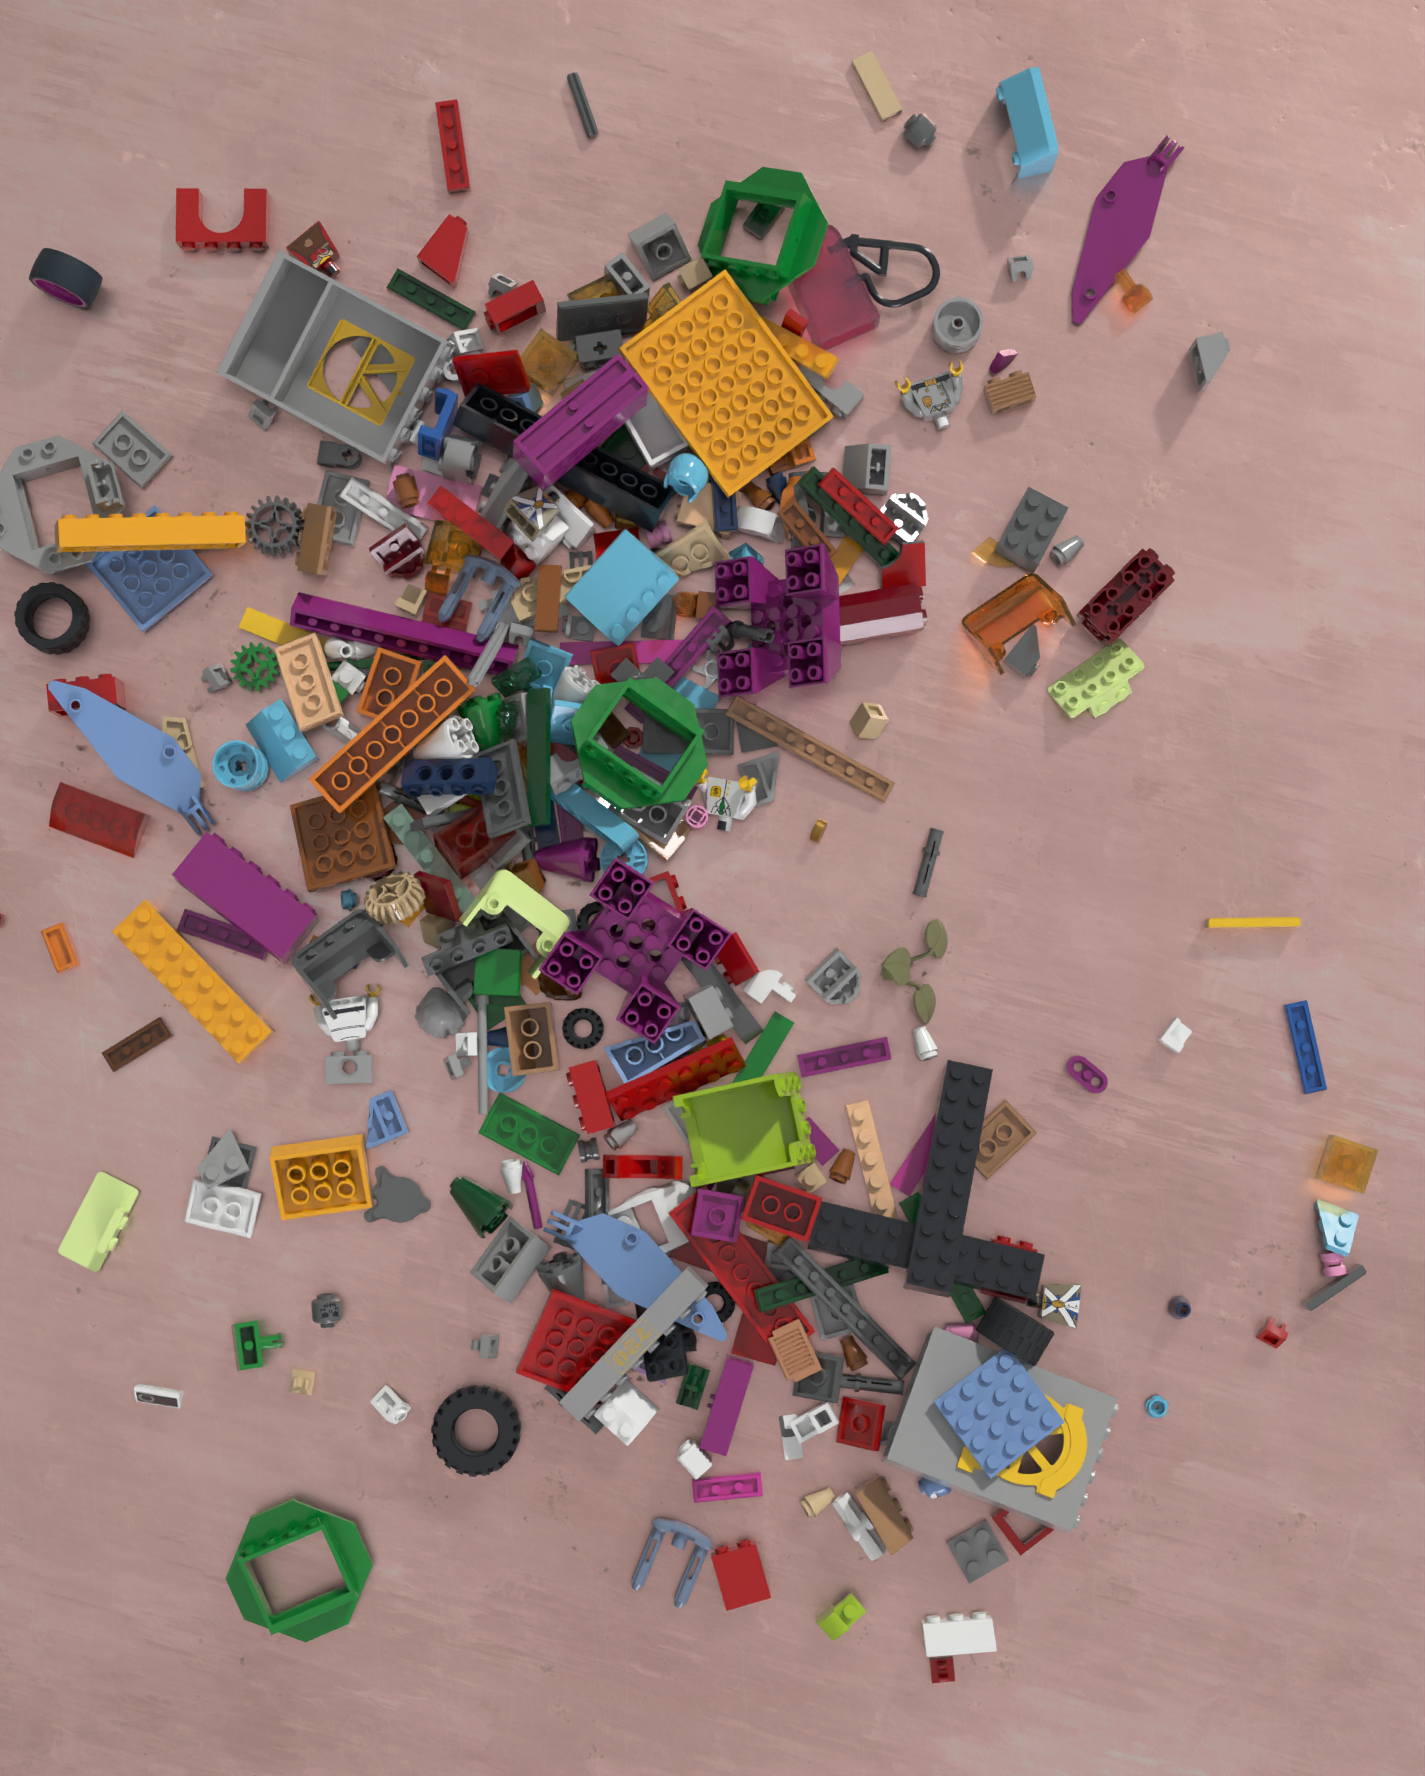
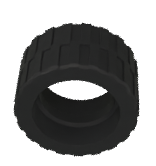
[14,582,90,655]
[976,1297,1055,1366]

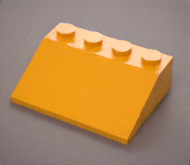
[269,1134,372,1220]

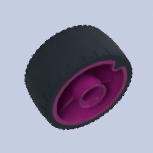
[29,248,103,309]

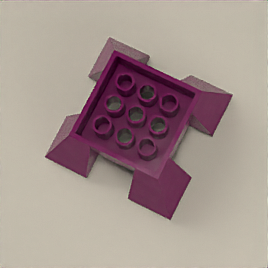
[715,544,841,698]
[538,857,732,1044]

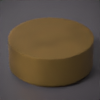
[810,819,828,843]

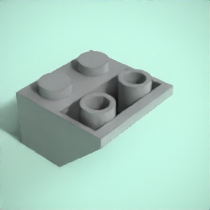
[843,443,891,495]

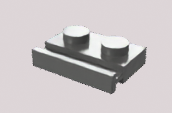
[641,594,678,640]

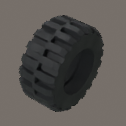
[431,1385,521,1477]

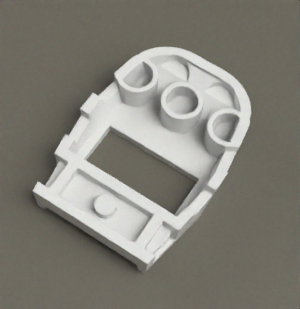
[608,1181,696,1253]

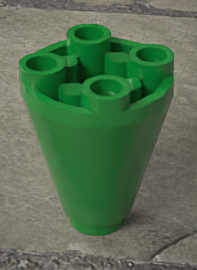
[457,693,502,752]

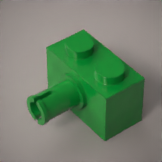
[231,1321,283,1371]

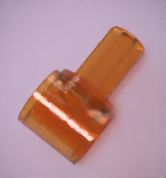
[1114,268,1153,314]
[672,592,698,618]

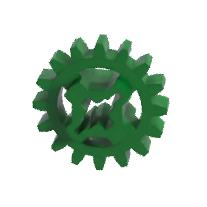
[230,642,280,692]

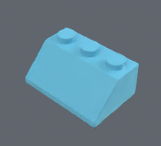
[246,699,320,783]

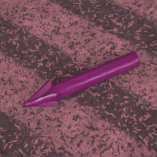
[522,1161,543,1229]

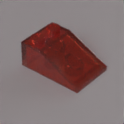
[433,803,516,880]

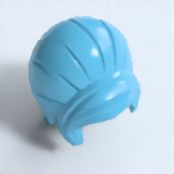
[663,453,708,503]

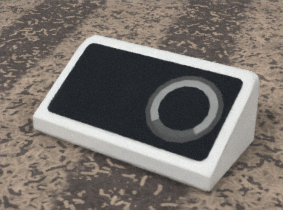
[134,1384,184,1408]

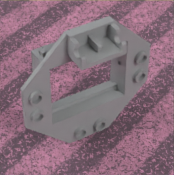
[0,435,125,574]

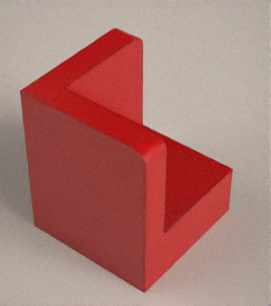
[500,544,536,580]

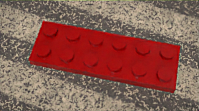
[605,1037,747,1121]

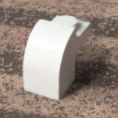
[737,506,785,543]
[743,970,796,1004]

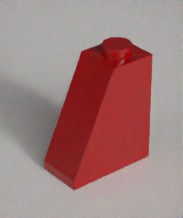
[417,214,469,289]

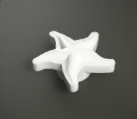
[693,650,718,689]

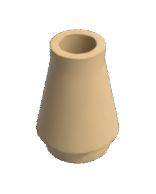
[800,1487,836,1518]

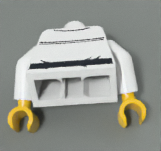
[309,984,380,1051]

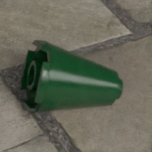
[450,1176,513,1238]

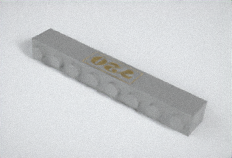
[559,1266,708,1421]

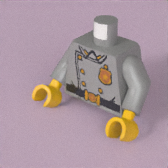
[894,360,963,430]

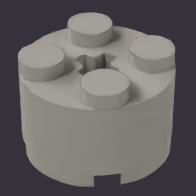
[438,434,482,485]

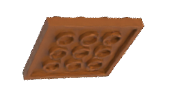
[290,782,396,893]

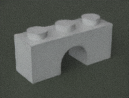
[798,365,864,419]
[550,732,610,795]

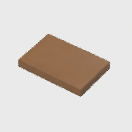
[975,1099,1037,1180]

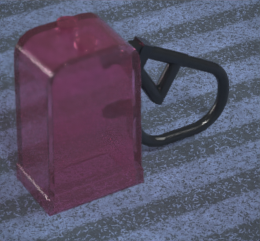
[787,225,940,351]

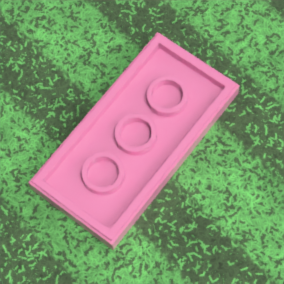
[386,465,483,527]

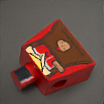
[286,221,341,279]

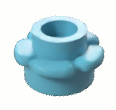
[341,889,357,911]
[1145,1395,1168,1418]

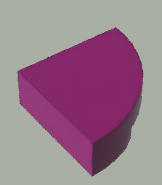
[989,349,1018,374]

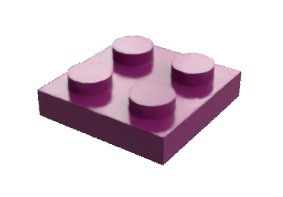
[690,1188,745,1243]

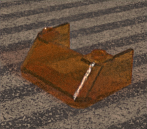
[962,573,1076,675]

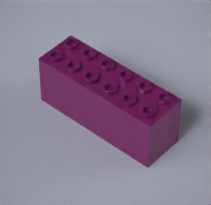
[513,354,649,491]
[172,832,318,965]

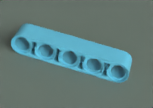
[550,783,639,854]

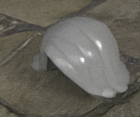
[415,987,467,1038]

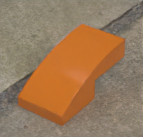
[768,439,816,476]

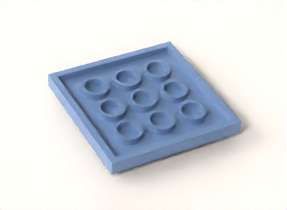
[86,505,213,632]
[933,1349,1064,1479]

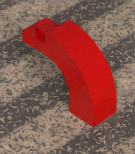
[603,1155,683,1180]

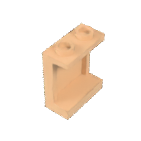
[674,483,742,540]

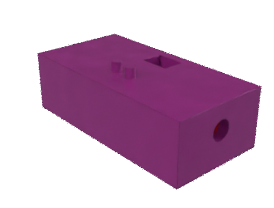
[700,1354,754,1456]

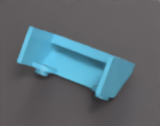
[996,66,1058,179]

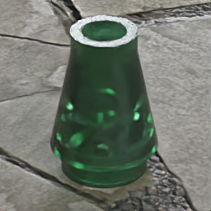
[495,704,518,739]

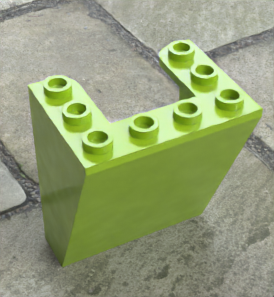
[673,1072,816,1187]

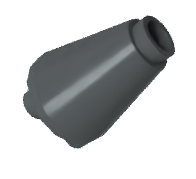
[536,1252,585,1300]

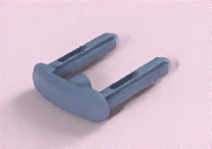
[438,554,520,643]
[631,1518,713,1608]

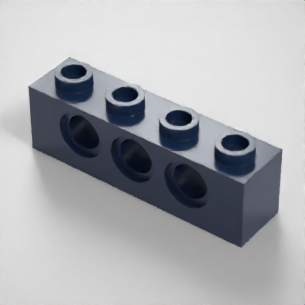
[401,758,498,797]

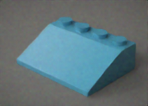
[565,529,679,646]

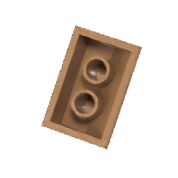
[295,503,338,575]
[504,1002,560,1076]
[854,1474,914,1555]

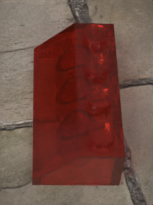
[49,782,150,858]

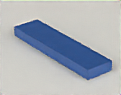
[1283,1000,1327,1094]

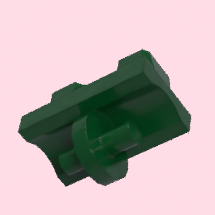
[676,1363,710,1410]

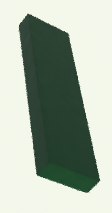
[386,268,476,331]

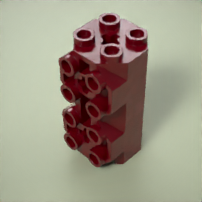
[1076,548,1175,647]
[839,583,928,645]

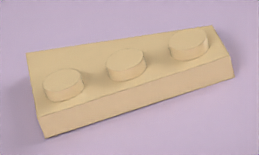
[162,716,204,788]

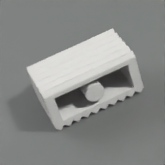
[678,1439,712,1479]

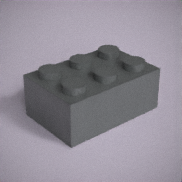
[994,486,1069,573]

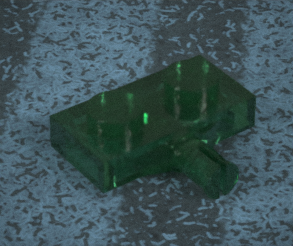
[491,657,542,699]

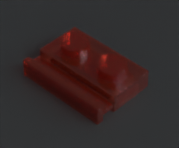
[421,592,473,632]

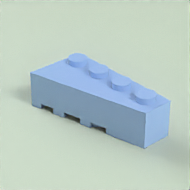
[604,1020,708,1084]

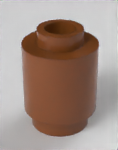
[393,473,420,509]

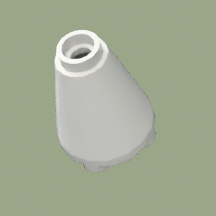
[551,665,600,710]
[413,715,479,760]

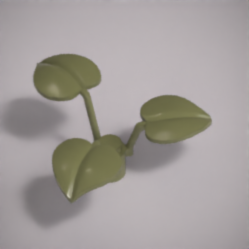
[881,918,948,1025]

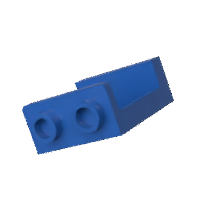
[418,387,458,461]

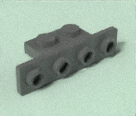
[421,918,513,976]

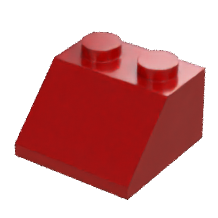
[714,932,760,987]

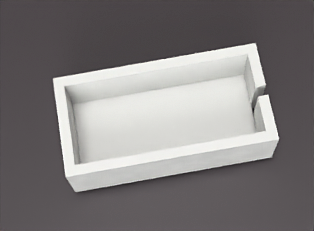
[624,392,690,471]

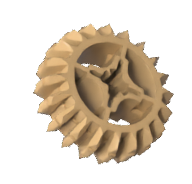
[363,871,426,925]

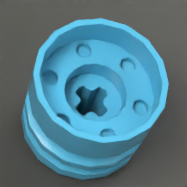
[212,740,269,792]
[600,840,648,875]

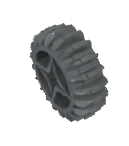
[245,495,305,557]

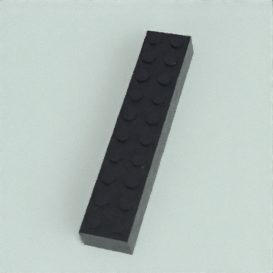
[452,382,676,533]
[903,1060,993,1298]
[807,1201,1045,1303]

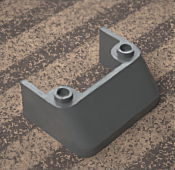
[291,909,409,1020]
[435,912,540,1015]

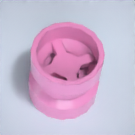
[644,521,673,549]
[686,805,708,829]
[1320,1251,1347,1277]

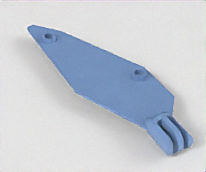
[48,681,216,836]
[543,1210,727,1341]

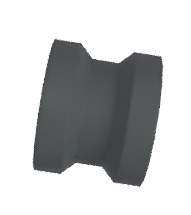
[577,1137,600,1163]

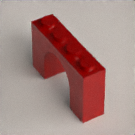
[175,188,270,251]
[427,485,514,562]

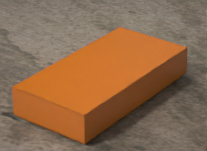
[41,922,80,973]

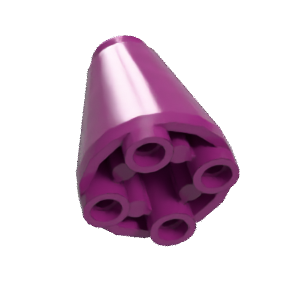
[535,837,600,883]

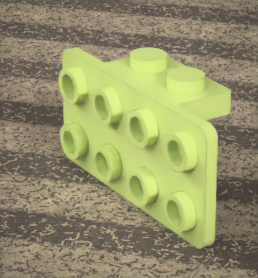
[1048,639,1144,718]
[58,1172,139,1272]

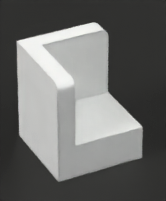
[1157,1017,1192,1053]

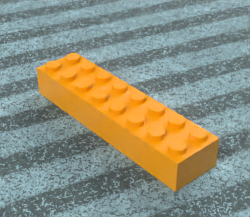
[54,511,246,553]
[112,900,275,1063]

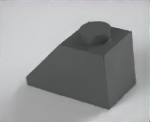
[1003,624,1040,679]

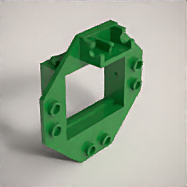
[698,167,829,306]
[570,677,708,812]
[225,1497,373,1643]

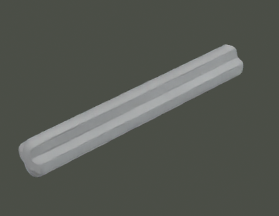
[467,622,510,687]

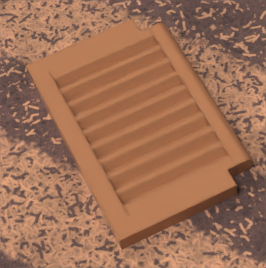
[768,1319,822,1382]

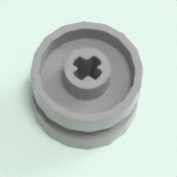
[932,297,984,354]

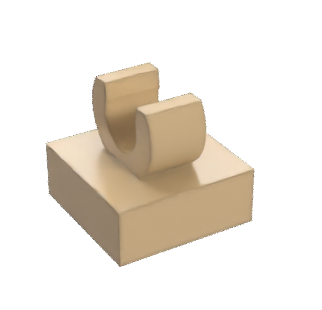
[289,1368,316,1396]

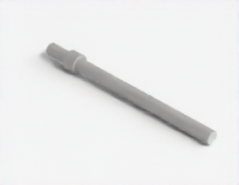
[475,994,489,1115]

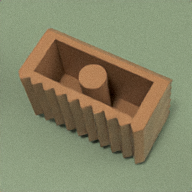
[984,370,1036,415]

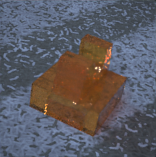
[425,567,450,597]

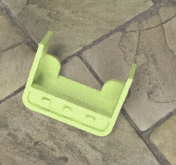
[459,869,569,979]

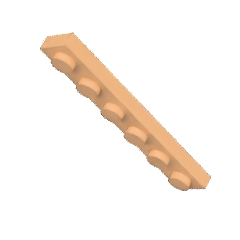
[846,1100,898,1219]

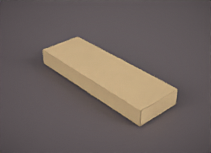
[852,51,902,121]

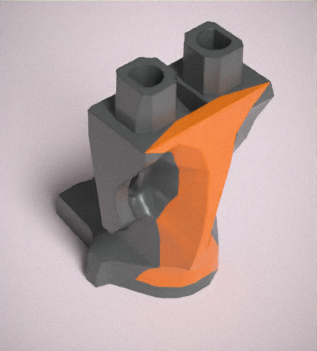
[780,471,828,549]

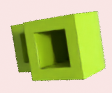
[816,1592,867,1641]

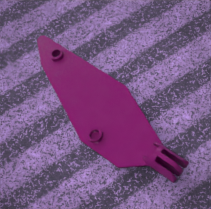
[1072,135,1184,324]

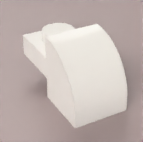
[789,1402,839,1443]

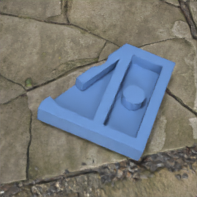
[366,1090,409,1149]

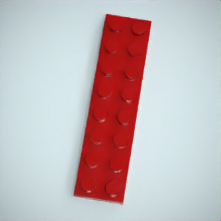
[668,1185,816,1355]

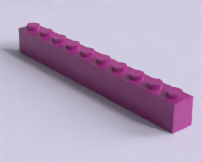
[290,592,519,679]

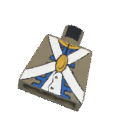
[503,486,560,542]
[1026,1283,1082,1329]

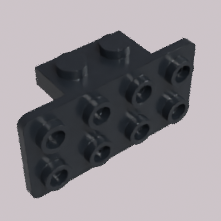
[635,1304,697,1382]

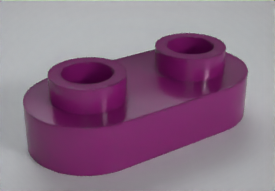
[1066,1056,1108,1093]

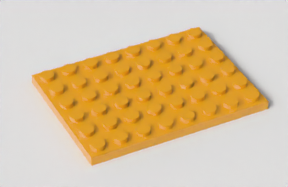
[618,270,834,497]

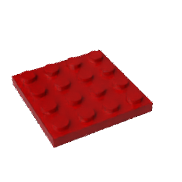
[516,1288,636,1405]

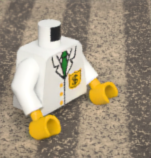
[697,769,757,831]

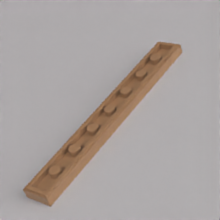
[725,696,895,803]

